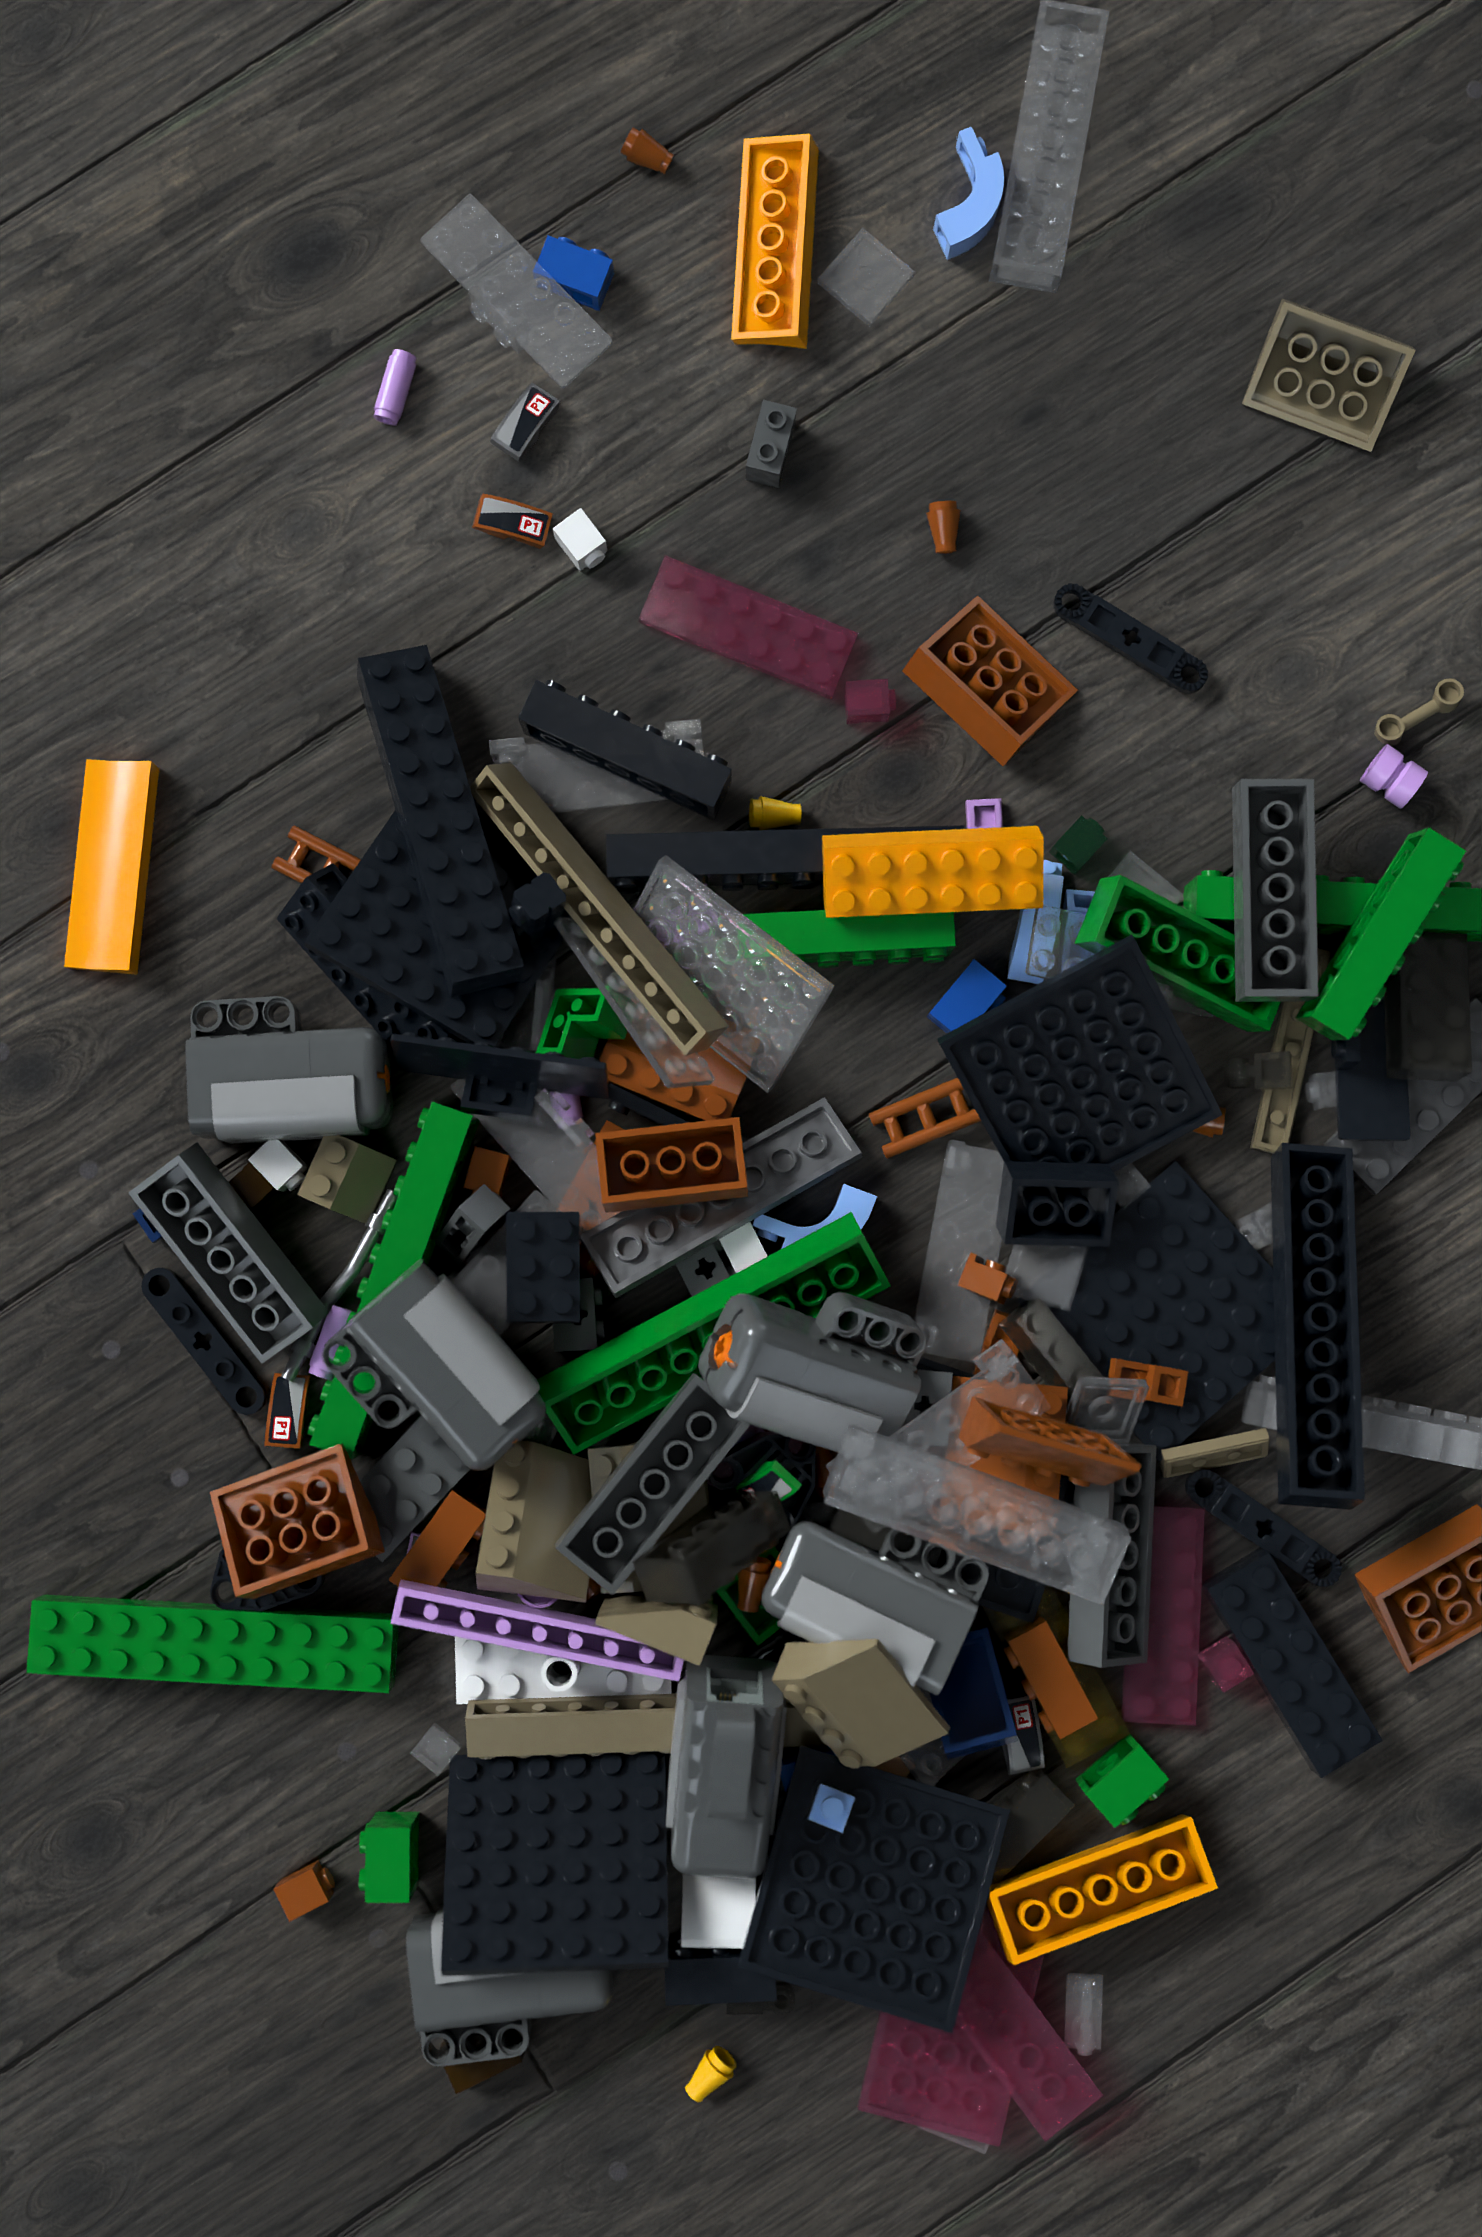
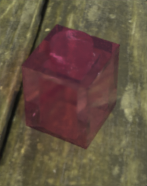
[844,679,896,724]
[1196,1636,1254,1693]

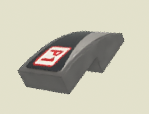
[490,383,560,462]
[1002,1696,1044,1775]

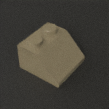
[297,1135,398,1224]

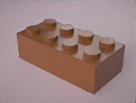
[595,1117,748,1213]

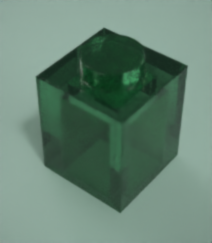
[1049,815,1108,875]

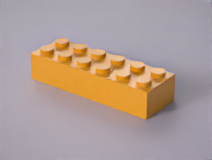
[822,826,1044,918]
[987,1814,1218,1965]

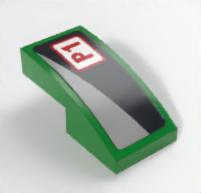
[734,1460,802,1511]

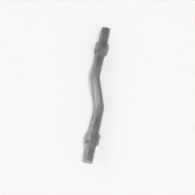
[281,1189,398,1382]

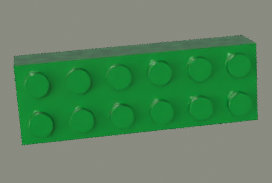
[1295,828,1466,1040]
[1074,875,1280,1032]
[738,910,956,972]

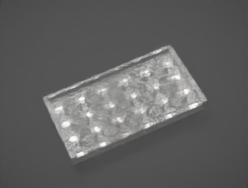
[605,855,835,1093]

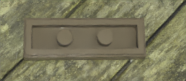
[1160,1428,1270,1478]

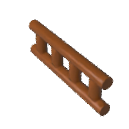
[272,825,361,884]
[869,1077,981,1159]

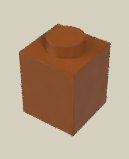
[464,1146,512,1197]
[273,1860,335,1922]

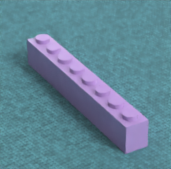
[391,1579,684,1681]

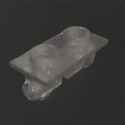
[1064,1973,1103,2056]

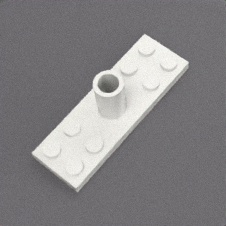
[455,1636,672,1704]

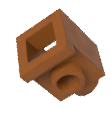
[957,1252,1018,1305]

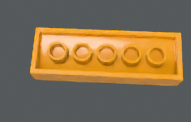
[731,134,819,349]
[64,759,159,975]

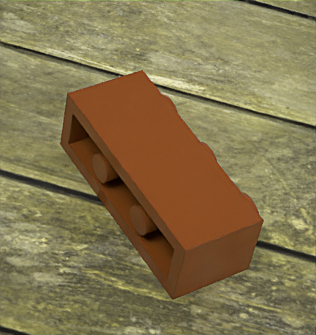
[389,1487,486,1588]
[1003,1616,1098,1739]

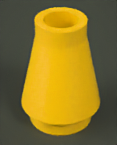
[749,796,801,830]
[685,2046,737,2103]

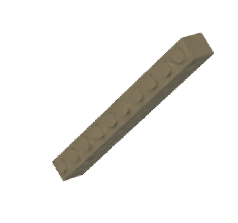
[470,763,729,1056]
[465,1693,828,1760]

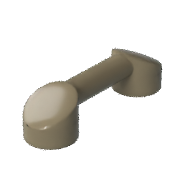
[1375,679,1464,746]

